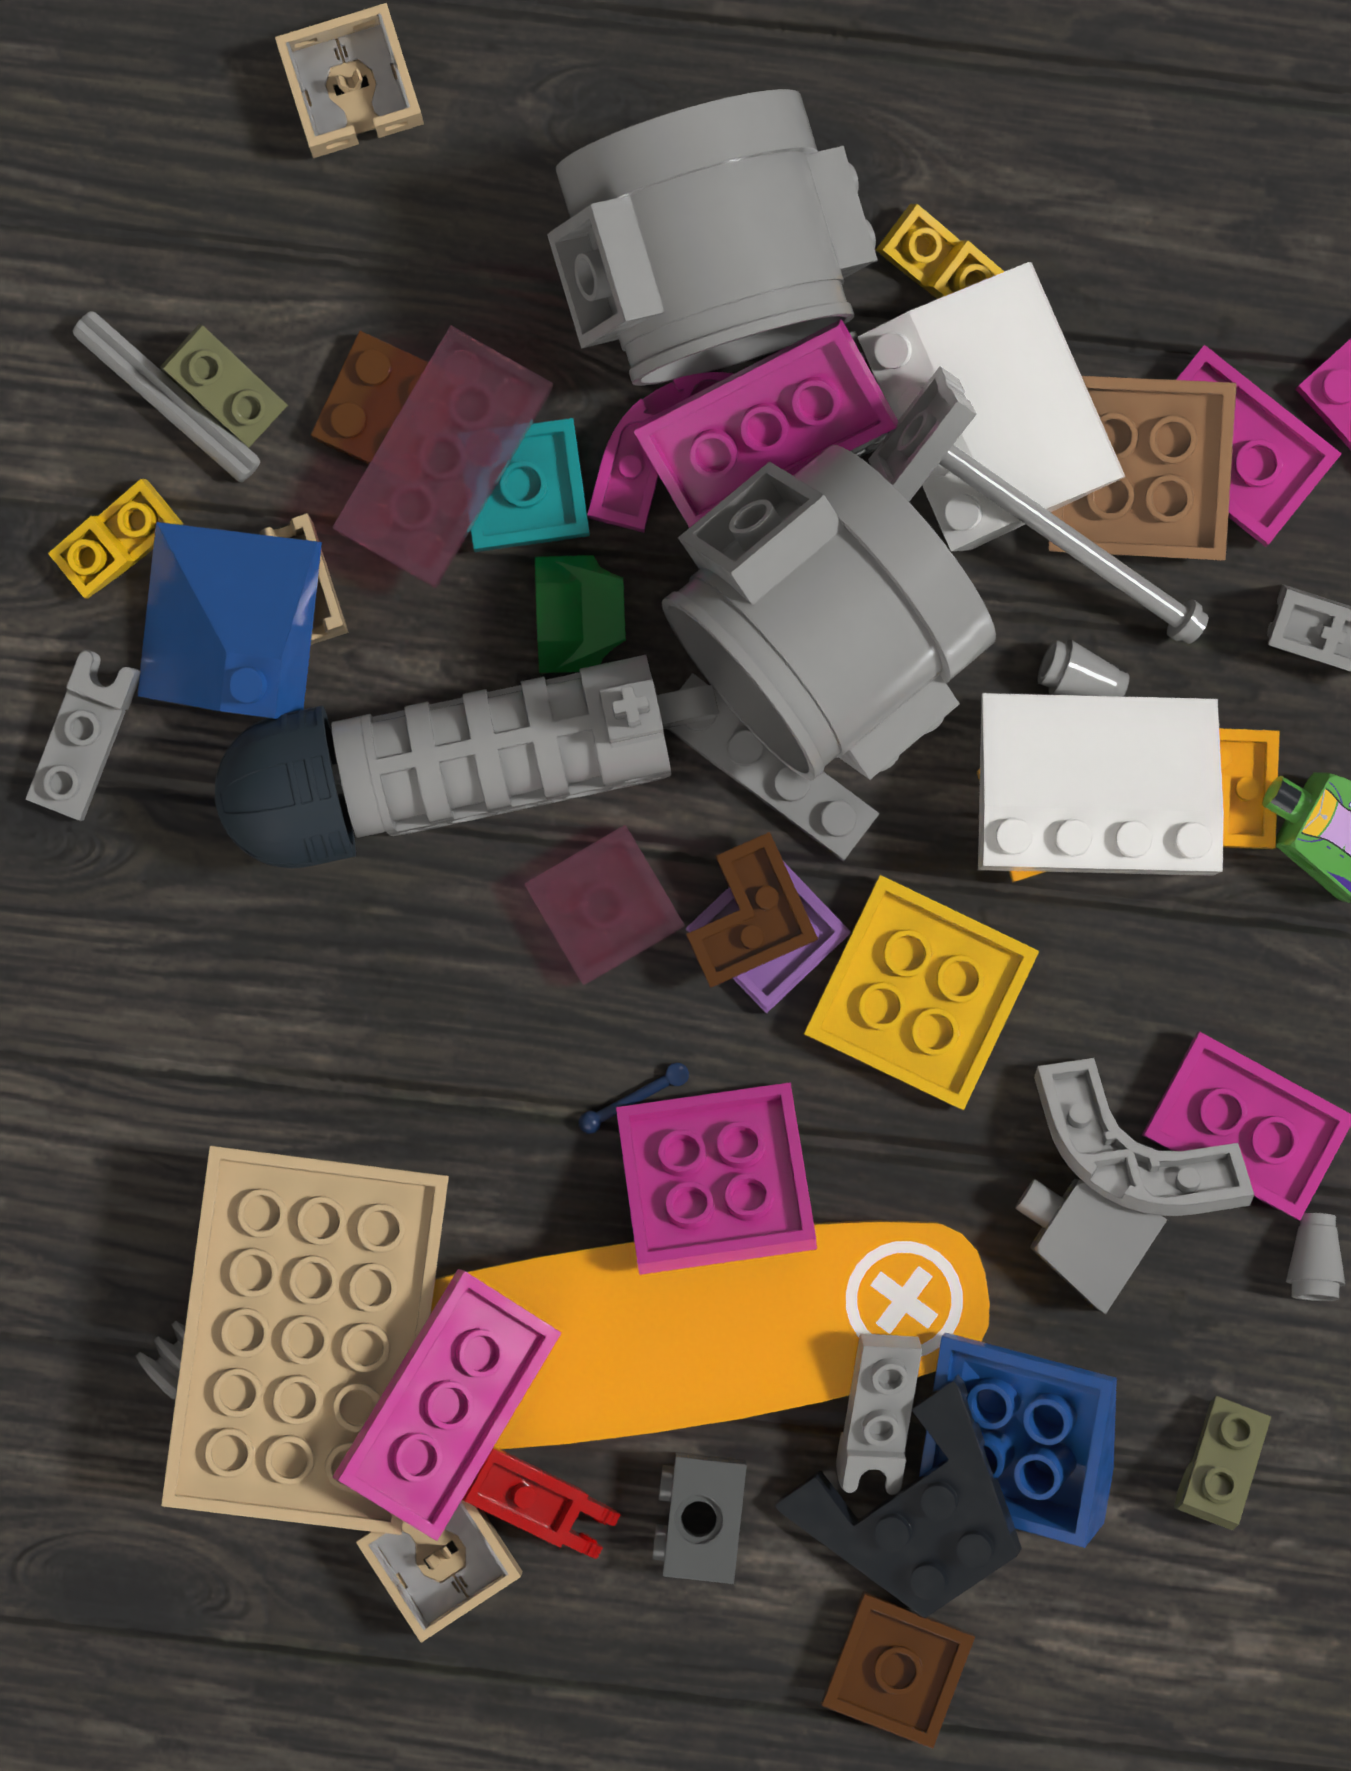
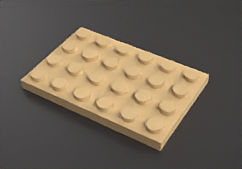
[161,1146,449,1535]

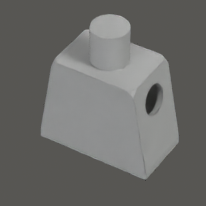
[1015,1179,1167,1314]

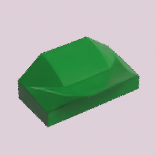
[535,556,626,676]

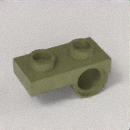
[160,324,288,448]
[1174,1396,1271,1530]

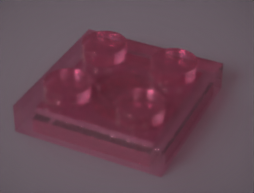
[524,825,685,986]

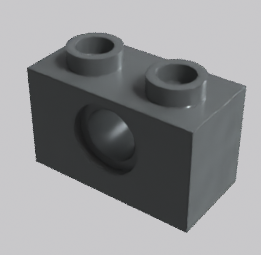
[652,1452,747,1584]

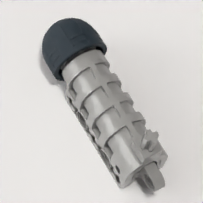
[215,655,719,868]

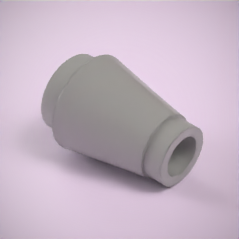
[1038,639,1129,697]
[1286,1213,1346,1301]

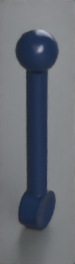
[578,1063,689,1134]

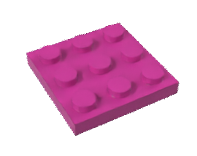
[616,1082,817,1275]

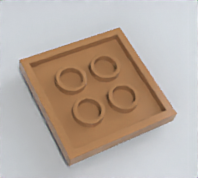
[1049,376,1237,560]

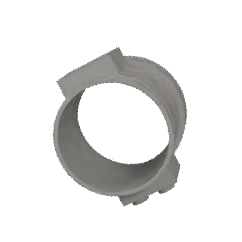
[547,89,877,386]
[662,445,996,781]

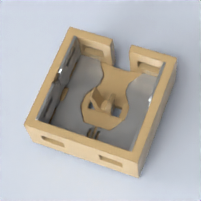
[275,3,424,158]
[356,1500,523,1642]

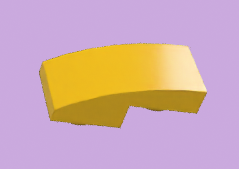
[876,204,1004,299]
[48,479,183,598]

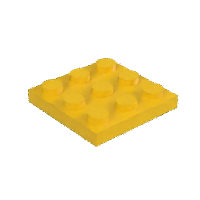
[804,875,1039,1110]

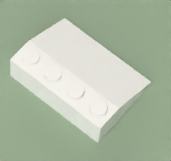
[858,262,1125,552]
[978,693,1224,876]

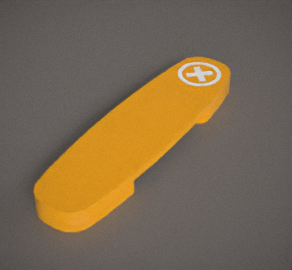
[430,1220,990,1449]

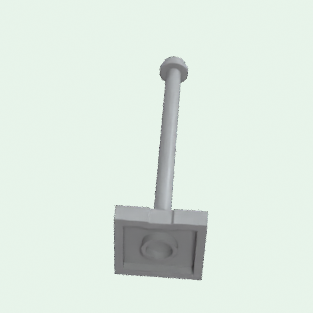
[868,366,1209,644]

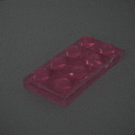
[332,325,553,589]

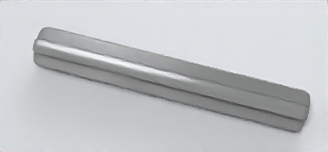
[73,311,260,482]

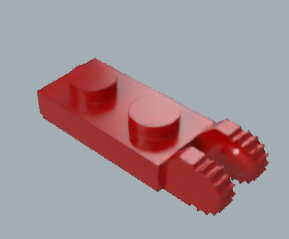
[462,1446,621,1559]

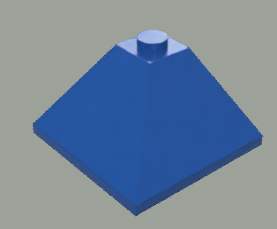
[138,522,322,719]
[919,1332,1117,1548]

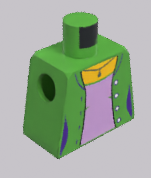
[1262,772,1351,903]

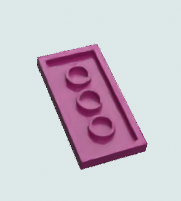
[633,319,898,528]
[332,1269,561,1541]

